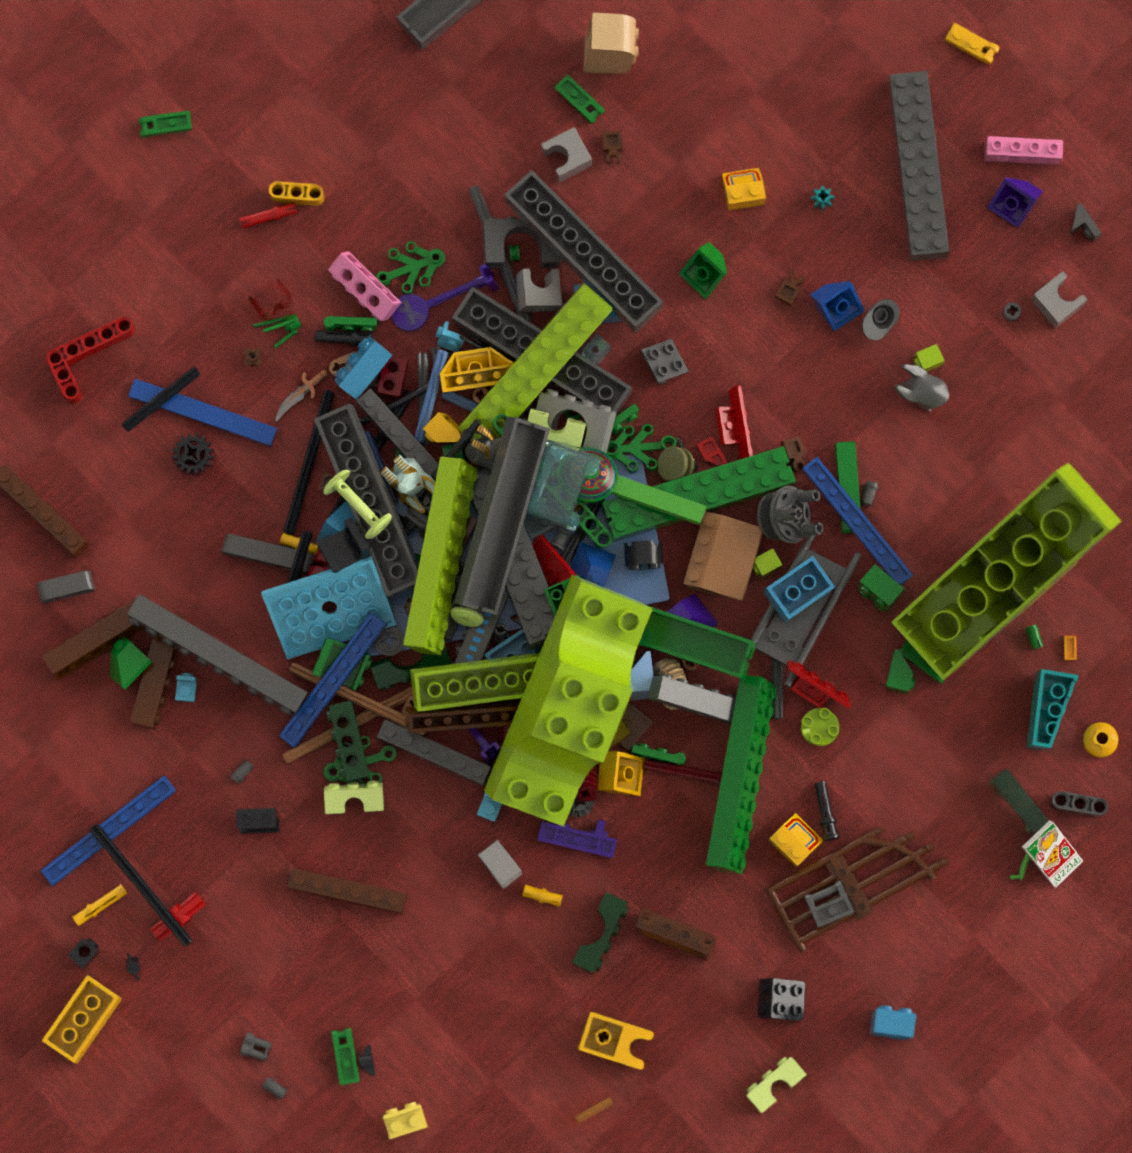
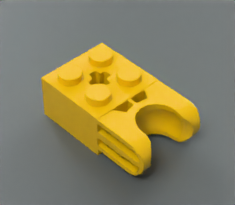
[578,1011,654,1069]

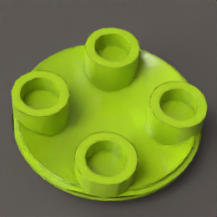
[801,708,839,746]

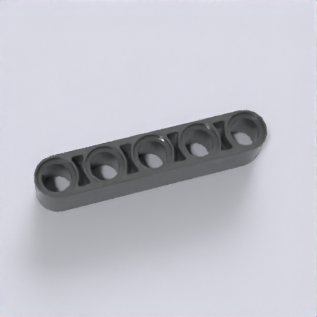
[221,534,315,574]

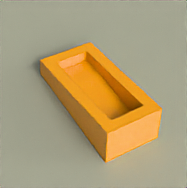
[1063,636,1077,660]

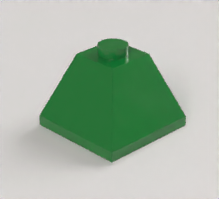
[679,242,727,299]
[110,637,152,690]

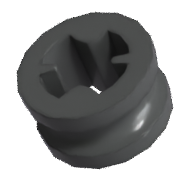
[1003,302,1021,321]

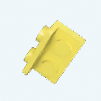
[382,1102,428,1139]

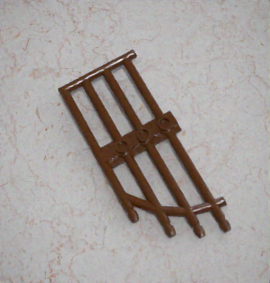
[765,826,950,953]

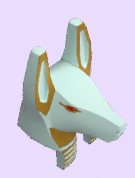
[380,455,435,514]

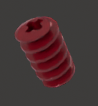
[576,763,599,802]

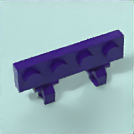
[537,819,618,858]

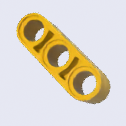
[269,181,324,206]

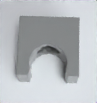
[541,127,592,183]
[516,269,562,312]
[1031,271,1088,329]
[478,840,522,889]

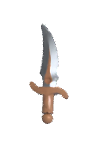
[275,370,327,422]

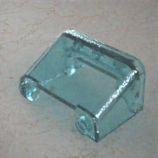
[526,440,601,531]

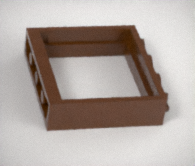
[635,908,717,961]

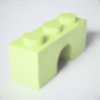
[528,409,586,449]
[324,781,384,814]
[746,1057,807,1114]

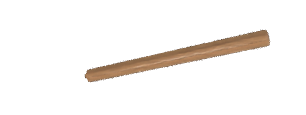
[289,663,426,735]
[283,686,413,763]

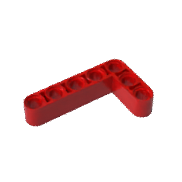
[46,317,135,403]

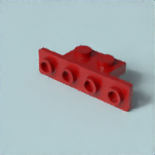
[715,385,753,459]
[787,660,851,709]

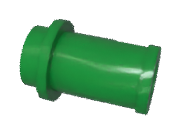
[1025,624,1044,650]

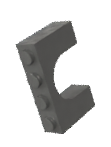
[482,217,561,268]

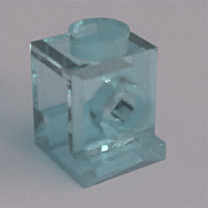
[582,334,611,365]

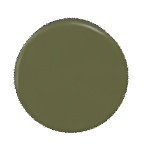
[657,446,694,481]

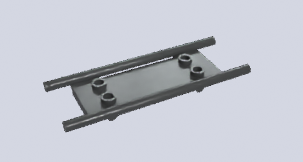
[747,535,862,688]

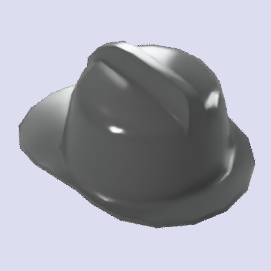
[862,299,900,341]

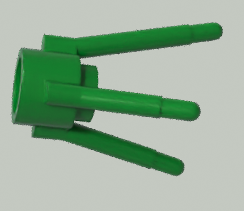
[253,314,301,348]

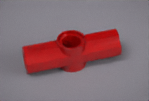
[150,892,206,942]

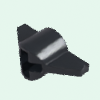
[126,953,140,981]
[359,1045,375,1077]

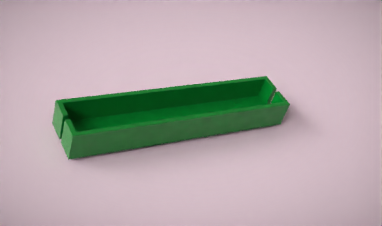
[601,446,796,542]
[638,606,757,680]
[706,675,776,875]

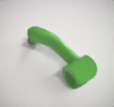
[1010,851,1030,881]

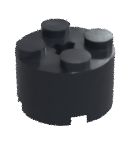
[624,540,664,570]

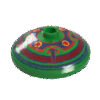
[560,447,618,503]

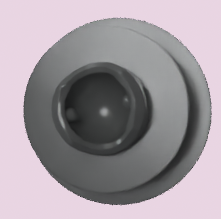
[757,486,823,544]

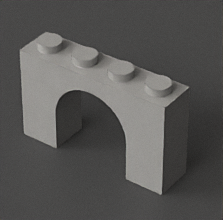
[536,389,616,453]

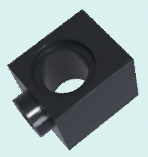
[68,937,100,969]

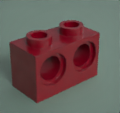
[375,357,408,400]

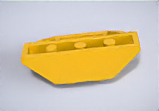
[439,347,513,393]

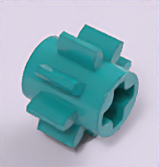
[811,185,834,211]

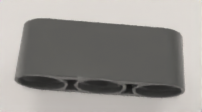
[37,571,95,603]
[1050,791,1108,817]

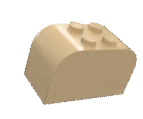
[584,13,639,74]

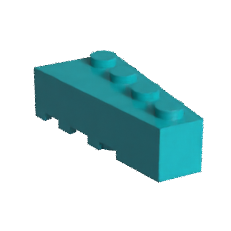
[1026,669,1079,751]

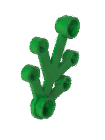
[376,241,445,294]
[606,424,676,473]
[324,736,396,784]

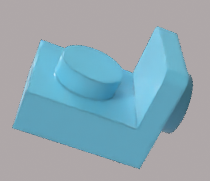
[175,673,198,703]
[477,792,502,822]

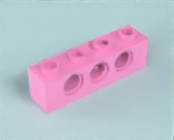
[985,136,1063,165]
[328,251,402,321]

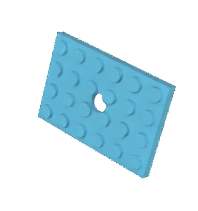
[262,556,397,660]

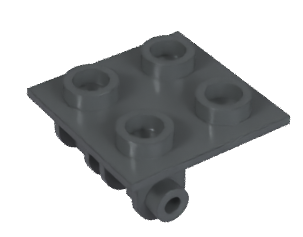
[641,339,689,385]

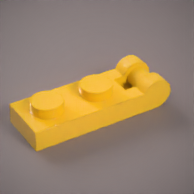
[945,23,1000,64]

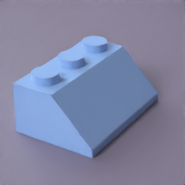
[630,651,653,701]

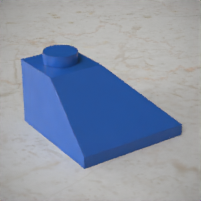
[810,281,865,331]
[571,542,616,587]

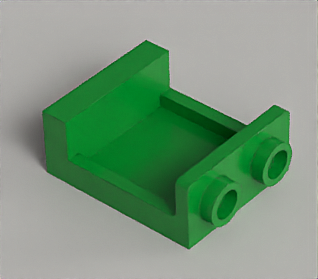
[312,636,372,691]

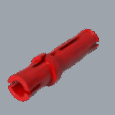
[240,202,297,229]

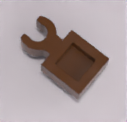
[602,131,622,164]
[775,270,804,306]
[780,436,807,472]

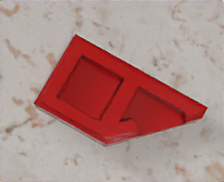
[696,436,728,466]

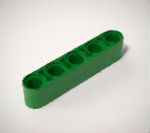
[835,441,861,534]

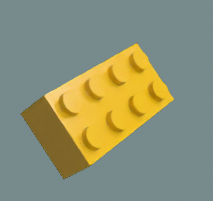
[42,975,122,1064]

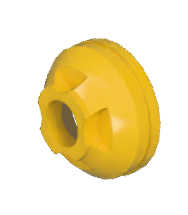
[1083,722,1118,758]

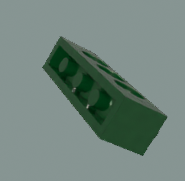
[326,701,370,783]

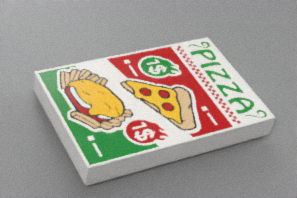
[1022,820,1083,888]

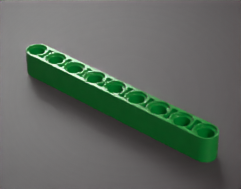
[492,414,612,549]

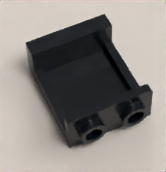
[236,808,280,834]

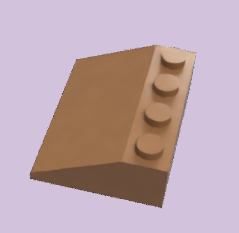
[683,512,763,601]

